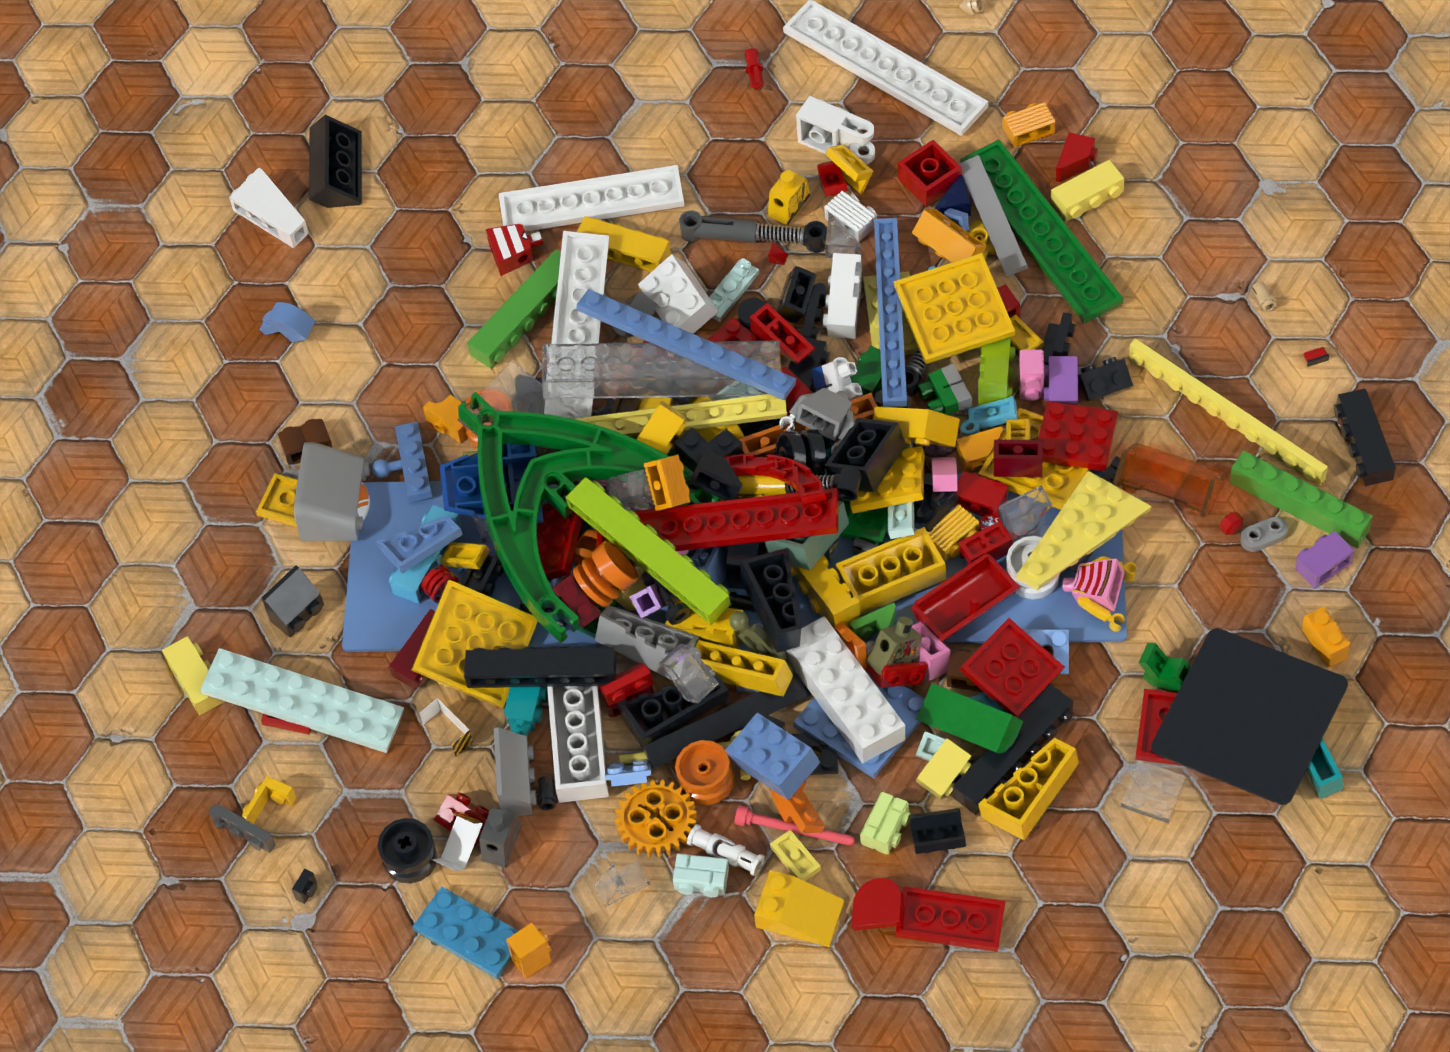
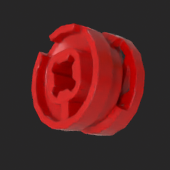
[421,565,459,604]

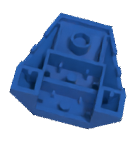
[440,444,544,523]

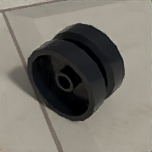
[775,429,826,476]
[377,818,438,884]

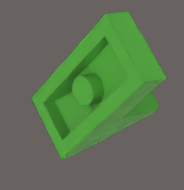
[850,602,896,639]

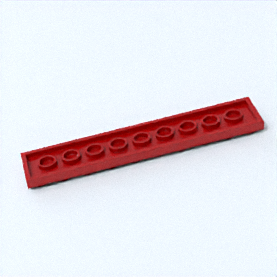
[596,488,839,557]

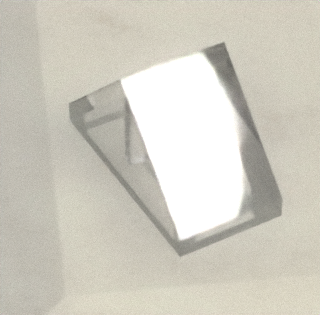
[825,216,862,258]

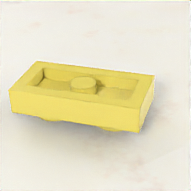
[770,830,821,881]

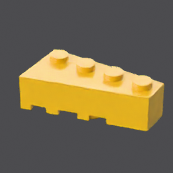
[791,555,861,629]
[978,738,1079,841]

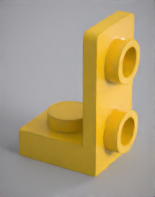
[242,776,296,824]

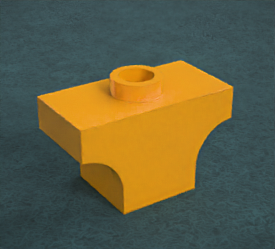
[423,394,467,444]

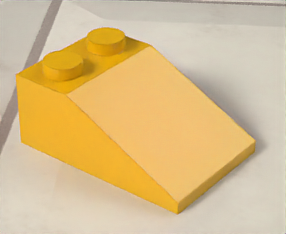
[754,870,845,947]

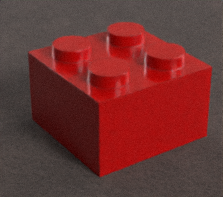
[897,140,962,208]

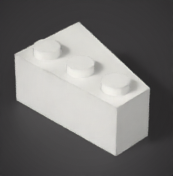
[823,253,862,339]

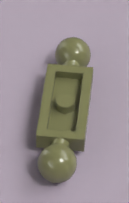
[729,611,795,675]

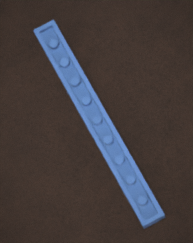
[874,218,907,407]
[577,289,796,400]

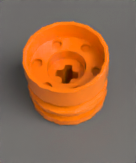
[573,541,639,608]

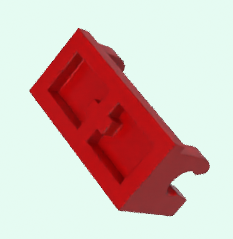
[958,521,1013,565]

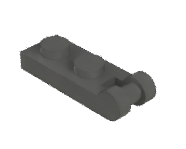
[209,804,275,853]

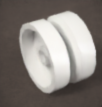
[1006,536,1060,600]

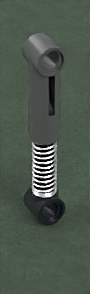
[679,210,828,253]

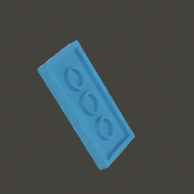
[412,886,518,980]

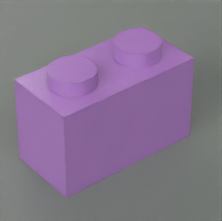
[1044,356,1078,405]
[1296,531,1355,589]

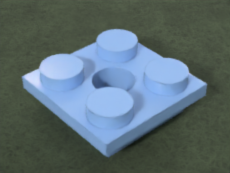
[1024,629,1069,675]
[605,759,652,786]

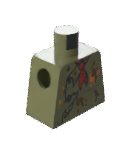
[866,616,922,675]

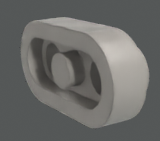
[1240,517,1288,552]

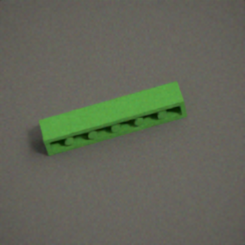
[467,249,561,369]
[1229,450,1373,548]

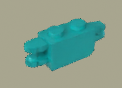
[504,687,548,738]

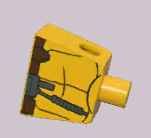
[768,170,811,226]

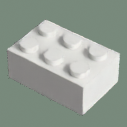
[638,254,719,334]

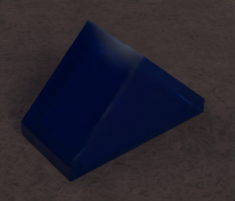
[935,175,971,216]

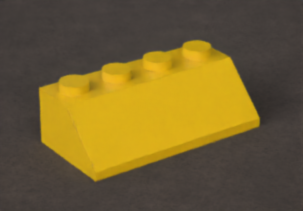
[836,527,946,615]

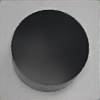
[738,298,766,333]

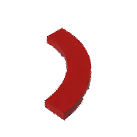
[724,454,827,504]

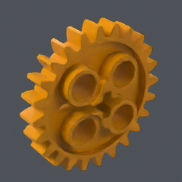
[615,779,697,858]

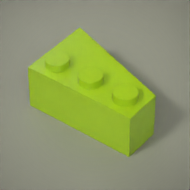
[978,337,1015,406]

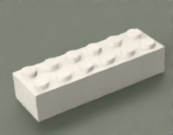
[785,616,905,764]
[547,686,609,803]

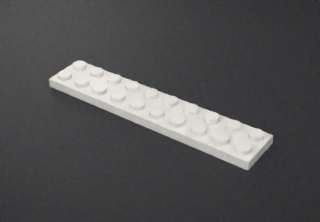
[783,0,988,136]
[544,231,609,419]

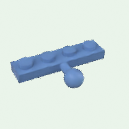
[372,421,433,503]

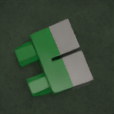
[918,363,972,416]

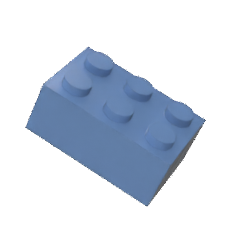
[725,713,820,800]

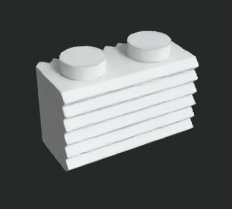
[824,191,877,243]

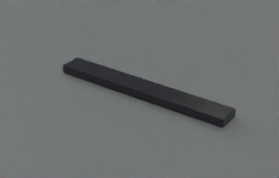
[642,674,812,770]

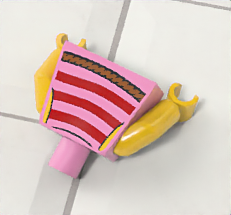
[1063,556,1137,632]

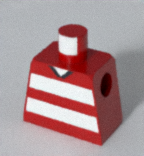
[486,224,543,276]

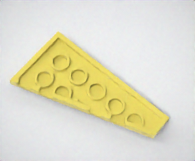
[1016,471,1152,591]

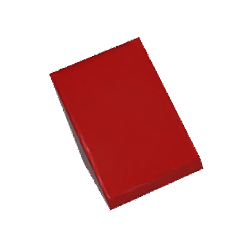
[768,243,788,266]

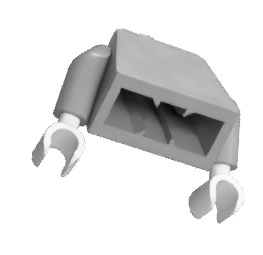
[780,388,855,455]

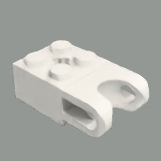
[796,96,875,165]

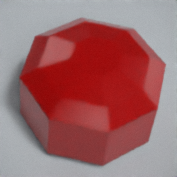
[1220,512,1244,535]

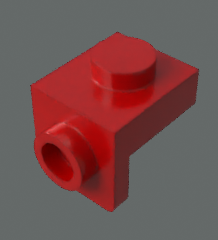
[817,161,848,196]

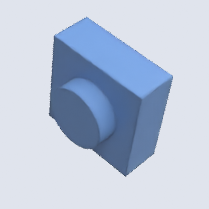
[944,208,969,232]

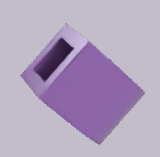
[630,583,678,618]

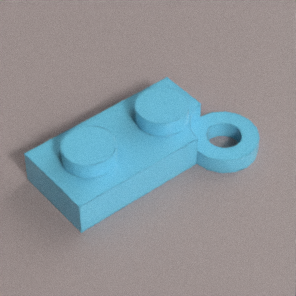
[961,396,1018,436]

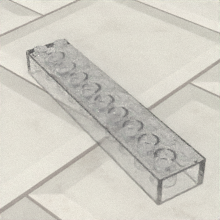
[542,341,781,399]

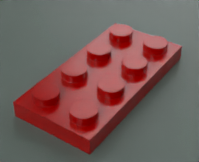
[537,498,583,580]
[895,886,1006,952]

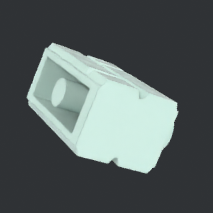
[673,853,729,897]

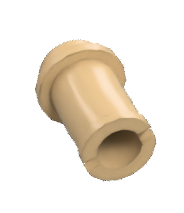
[1251,281,1277,312]

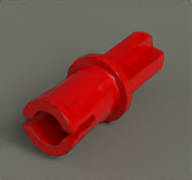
[744,48,764,90]

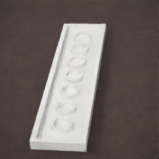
[499,165,684,232]

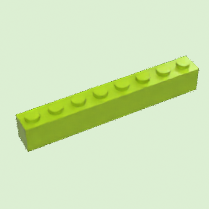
[566,477,731,625]

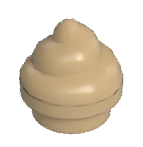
[959,0,983,16]

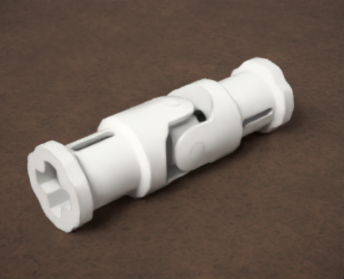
[687,824,765,876]

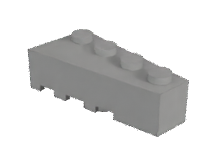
[595,605,700,683]

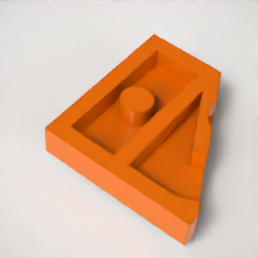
[833,622,868,672]

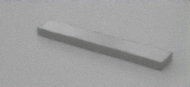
[959,155,1028,277]

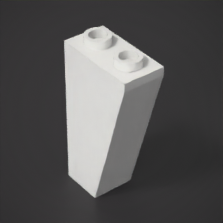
[229,167,309,248]

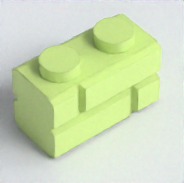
[860,792,912,854]

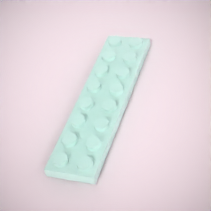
[201,648,404,753]

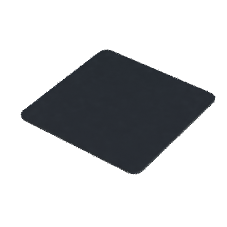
[1151,628,1348,805]

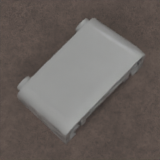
[294,442,371,541]

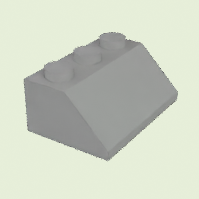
[494,728,537,816]

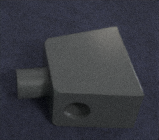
[480,808,522,867]

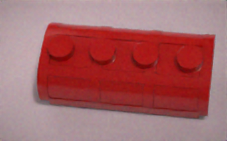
[911,553,1020,643]

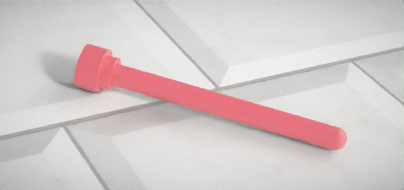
[734,805,855,846]

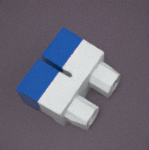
[811,362,863,400]

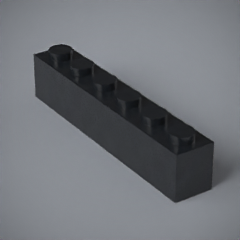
[464,646,617,688]
[953,684,1074,815]

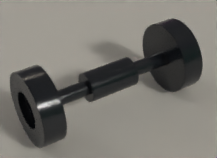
[641,571,691,625]

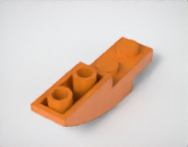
[769,781,825,833]

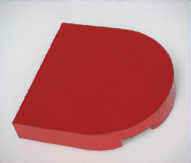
[851,878,904,931]

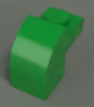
[1138,643,1191,693]

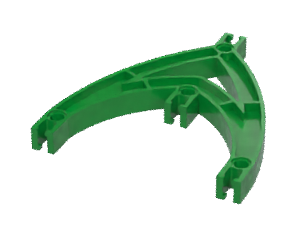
[458,392,721,643]

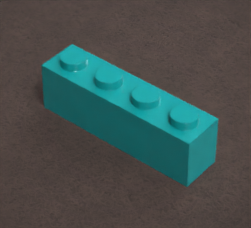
[1306,738,1344,799]

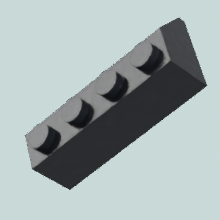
[309,115,362,208]

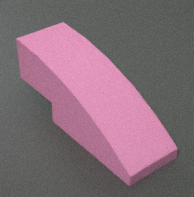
[931,457,957,492]

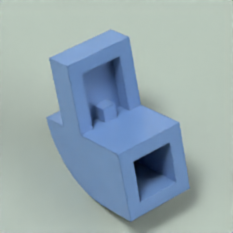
[259,302,316,343]

